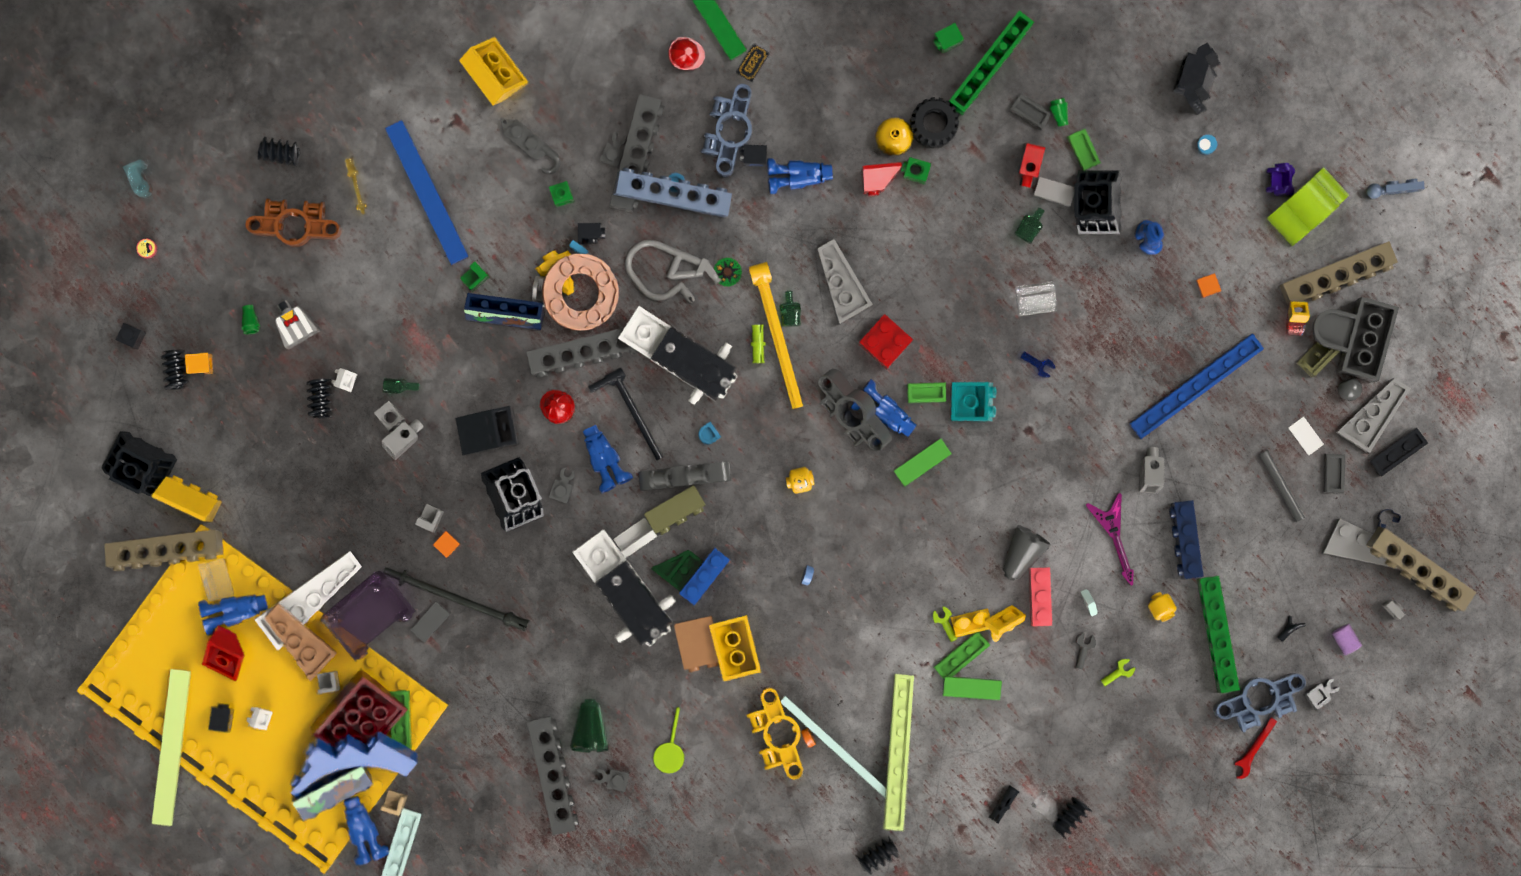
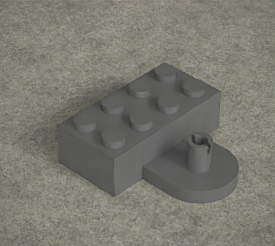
[1313,297,1399,383]

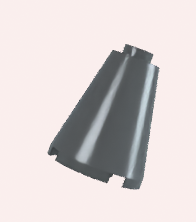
[1003,525,1050,581]

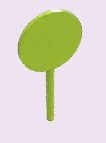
[654,707,684,773]

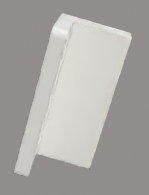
[614,518,658,558]

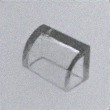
[1015,282,1057,316]
[1031,790,1057,823]

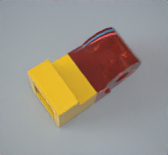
[1286,301,1310,336]

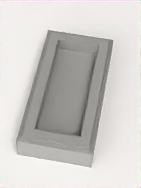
[1034,177,1074,207]

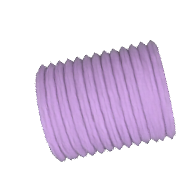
[1331,624,1362,655]

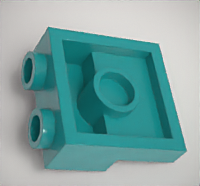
[951,382,997,421]

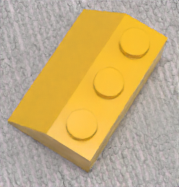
[459,37,528,106]
[152,475,222,522]
[709,615,761,682]

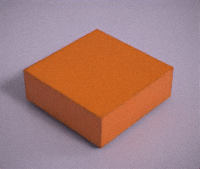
[1196,273,1221,298]
[433,531,460,558]

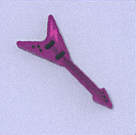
[1086,493,1134,586]

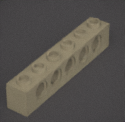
[1280,241,1398,307]
[1366,527,1477,612]
[104,530,223,571]

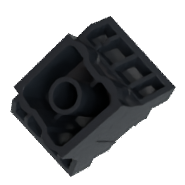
[1173,43,1221,115]
[1074,170,1122,234]
[101,431,177,496]
[481,457,544,532]

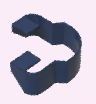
[1377,509,1401,528]

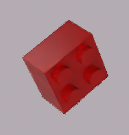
[859,314,913,370]

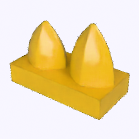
[984,605,1026,642]
[951,608,990,637]

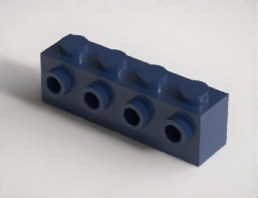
[1169,500,1204,579]

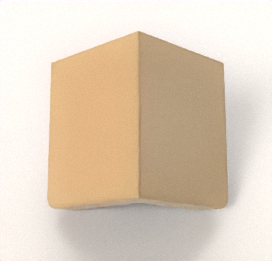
[381,790,408,816]

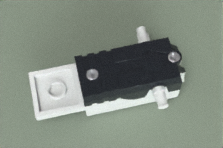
[618,306,737,405]
[573,529,676,647]

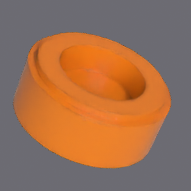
[801,727,817,748]

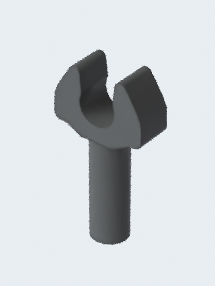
[1075,633,1096,669]

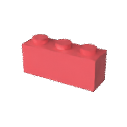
[1029,568,1052,626]

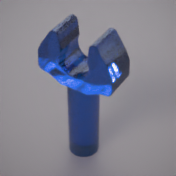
[1020,351,1056,378]

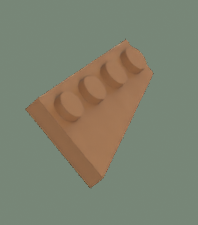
[265,603,336,681]

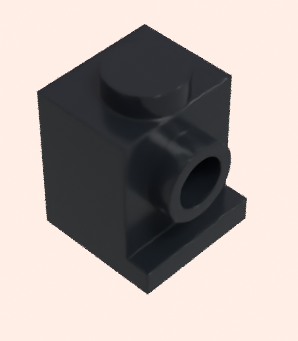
[578,223,606,245]

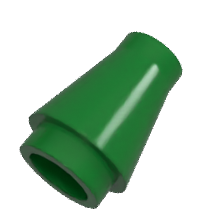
[1049,98,1069,127]
[241,305,260,334]

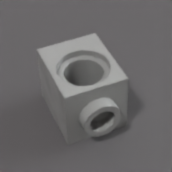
[374,401,406,432]

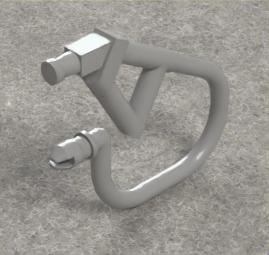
[625,240,722,303]

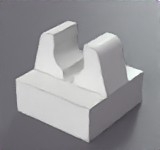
[331,368,357,392]
[247,707,273,730]

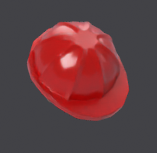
[668,37,705,70]
[540,390,575,424]

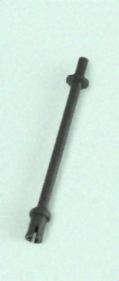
[383,567,529,632]

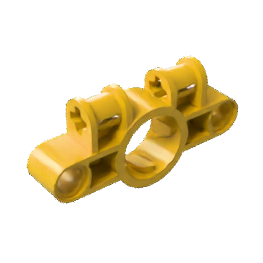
[746,688,803,779]

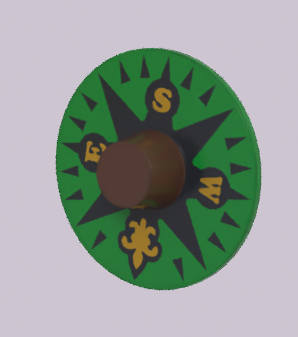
[714,258,742,286]

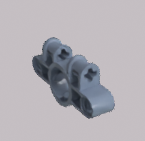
[700,84,752,177]
[1213,673,1306,733]

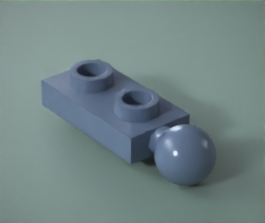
[1367,179,1425,199]

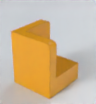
[185,353,213,374]

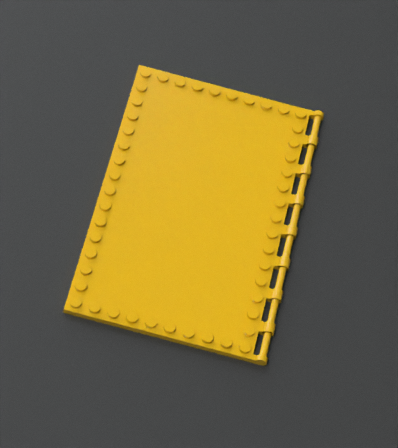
[77,524,448,874]

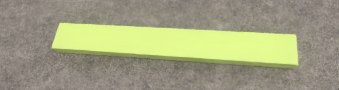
[152,669,191,826]
[883,674,914,831]

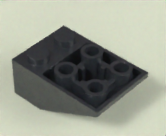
[455,406,519,455]

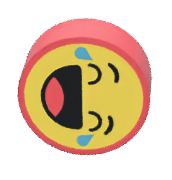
[137,239,157,258]

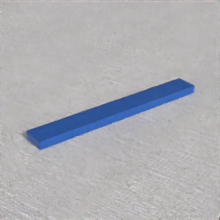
[385,120,469,265]
[1129,333,1264,439]

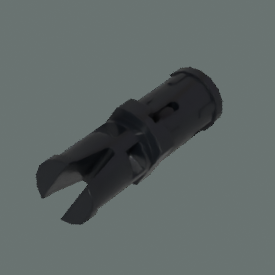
[988,785,1020,824]

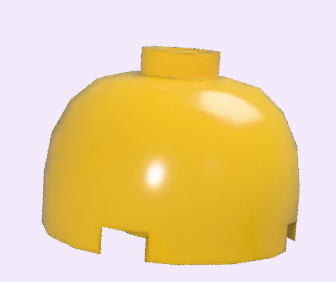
[875,118,913,156]

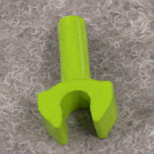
[933,606,957,642]
[1100,659,1135,686]

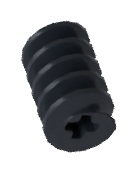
[258,136,300,166]
[161,349,189,390]
[307,379,332,418]
[1050,797,1092,839]
[855,835,899,875]

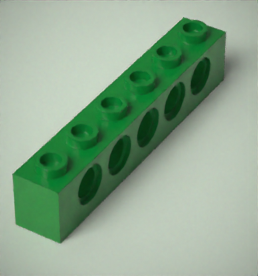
[949,11,1034,116]
[1197,575,1240,693]

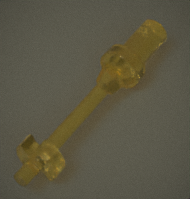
[345,158,367,215]

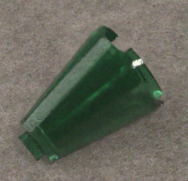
[570,699,609,753]

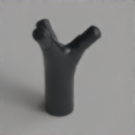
[1277,616,1306,642]

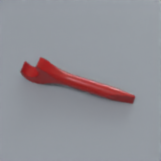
[1234,717,1277,779]

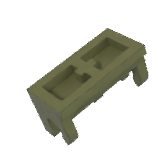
[1297,342,1340,378]

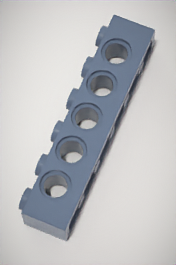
[613,168,732,217]

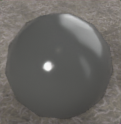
[1338,378,1362,401]

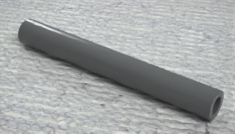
[1259,450,1305,522]

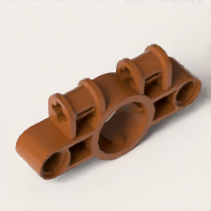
[245,199,342,247]

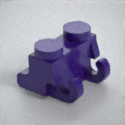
[1266,163,1295,196]

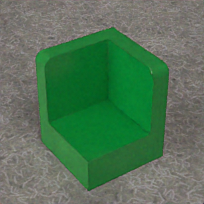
[460,262,490,292]

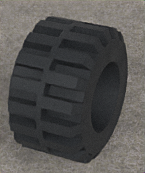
[910,97,959,148]

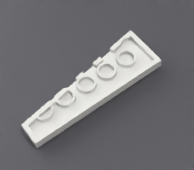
[255,551,362,650]

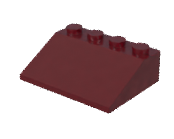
[310,669,408,748]

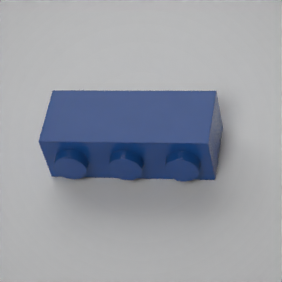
[679,548,730,605]

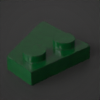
[651,550,704,592]

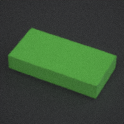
[1067,129,1101,170]
[907,382,946,403]

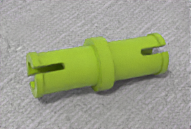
[750,325,766,363]

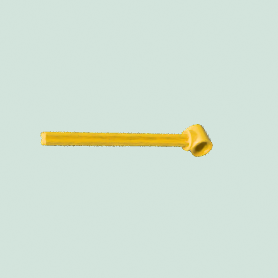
[749,262,803,409]

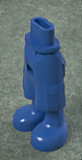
[767,158,833,194]
[1135,220,1164,255]
[850,379,917,437]
[583,425,633,493]
[199,595,268,636]
[344,796,389,865]

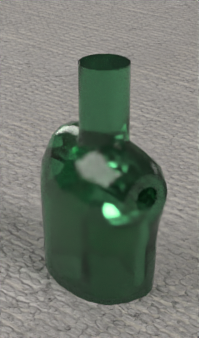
[1015,208,1045,244]
[779,291,802,327]
[383,378,420,394]

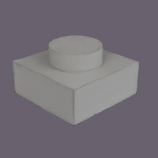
[1382,600,1405,620]

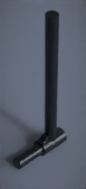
[588,367,663,460]

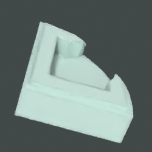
[1081,589,1098,616]

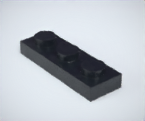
[1369,428,1428,477]

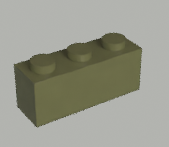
[644,485,706,535]

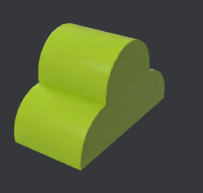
[1267,167,1349,246]

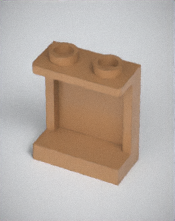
[674,616,719,672]

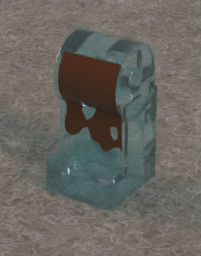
[123,159,153,198]

